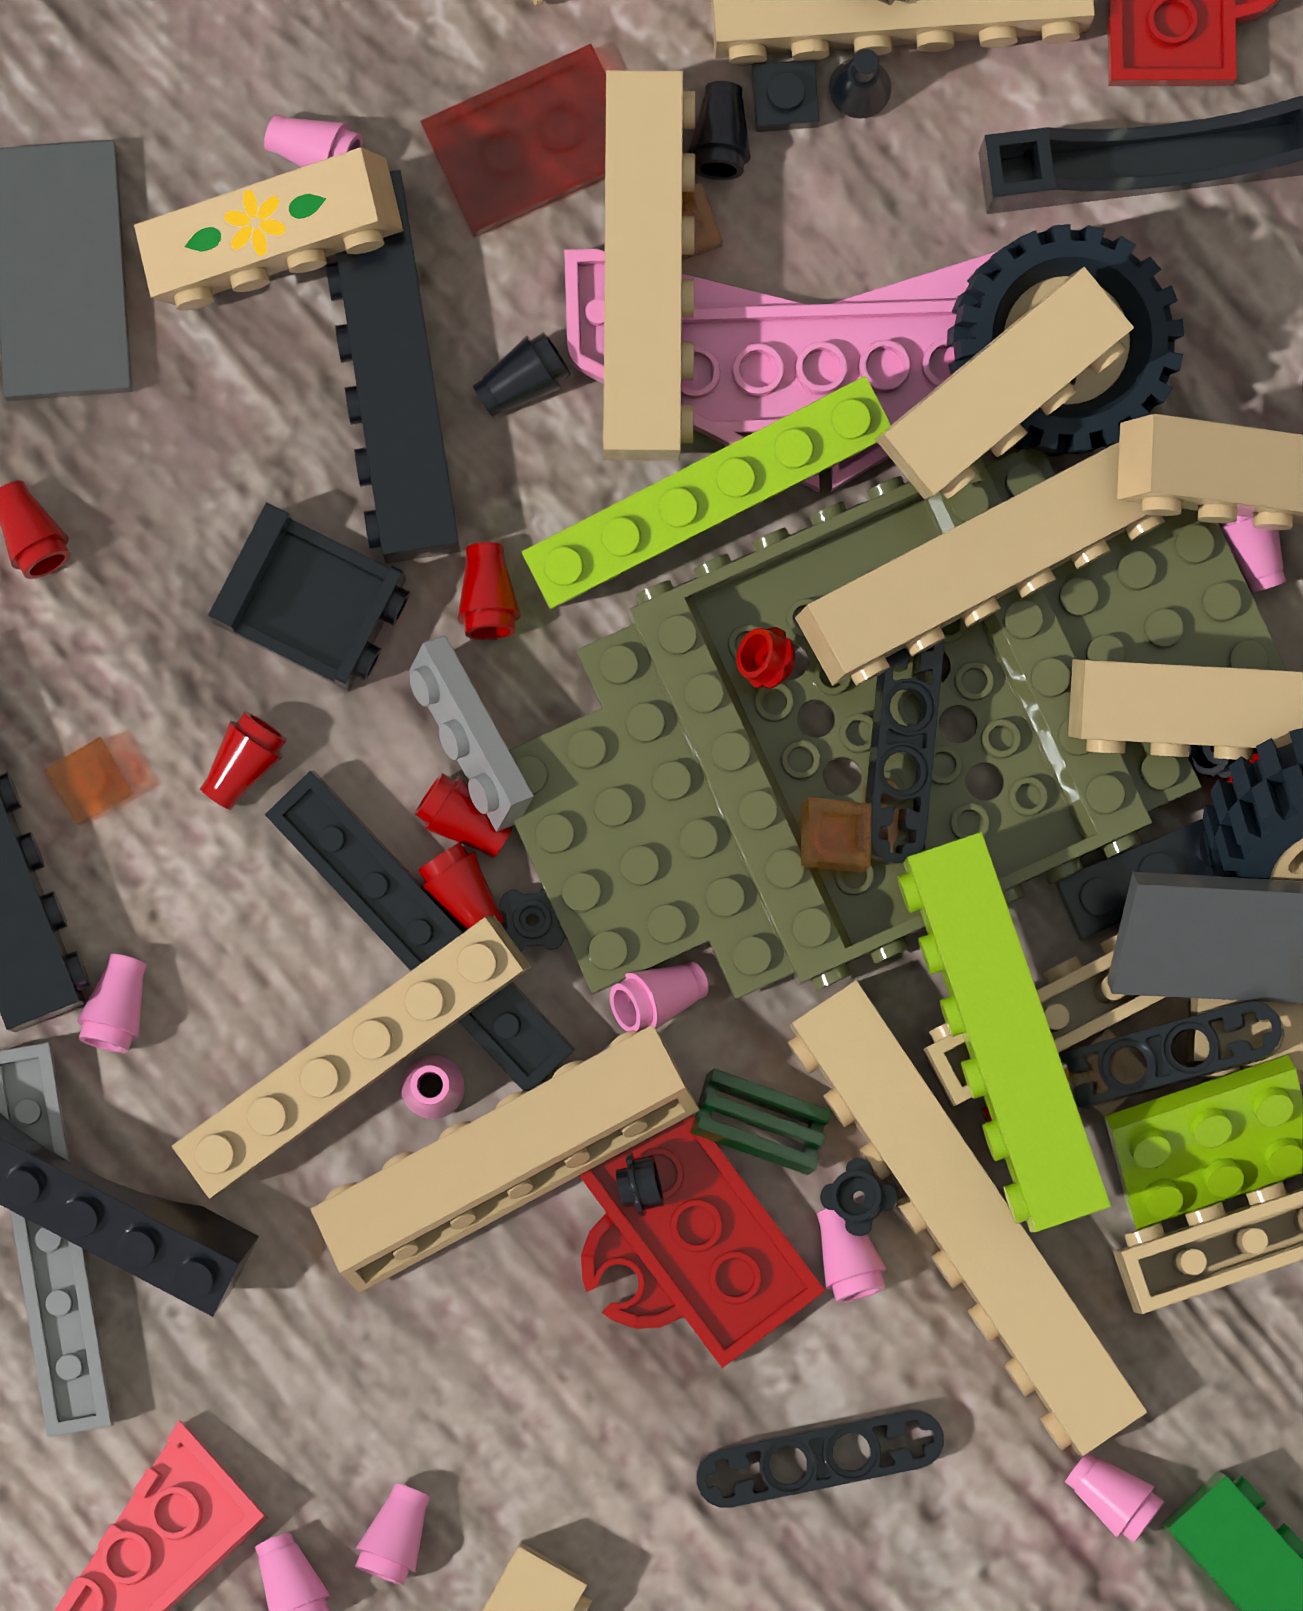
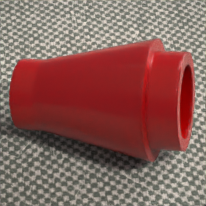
[0,480,70,579]
[457,542,521,640]
[200,711,287,810]
[414,773,513,859]
[418,842,504,931]

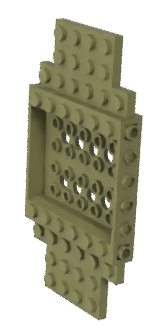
[509,449,1288,1000]

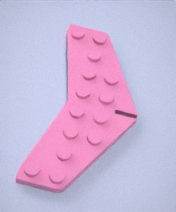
[564,249,998,493]

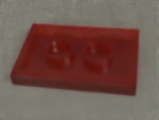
[420,44,606,238]

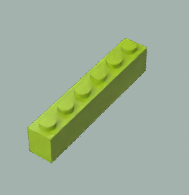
[521,375,891,609]
[897,832,1111,1232]

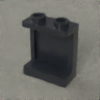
[208,502,410,691]

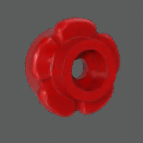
[736,627,796,689]

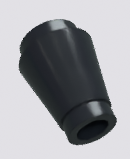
[688,81,751,180]
[473,332,571,417]

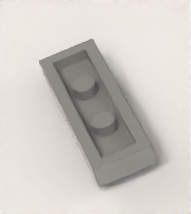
[409,635,534,832]

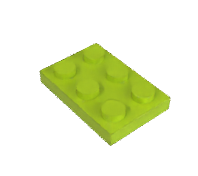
[1104,1054,1303,1230]

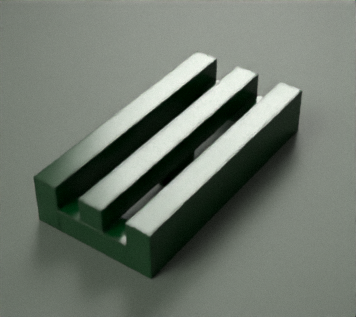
[690,1068,832,1175]

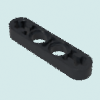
[862,640,944,865]
[1058,1001,1285,1111]
[696,1409,944,1508]

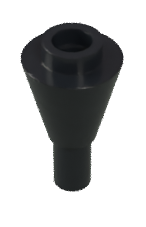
[829,49,892,119]

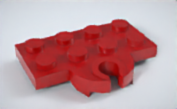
[1107,0,1280,86]
[579,1114,825,1368]

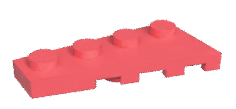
[54,1421,269,1611]

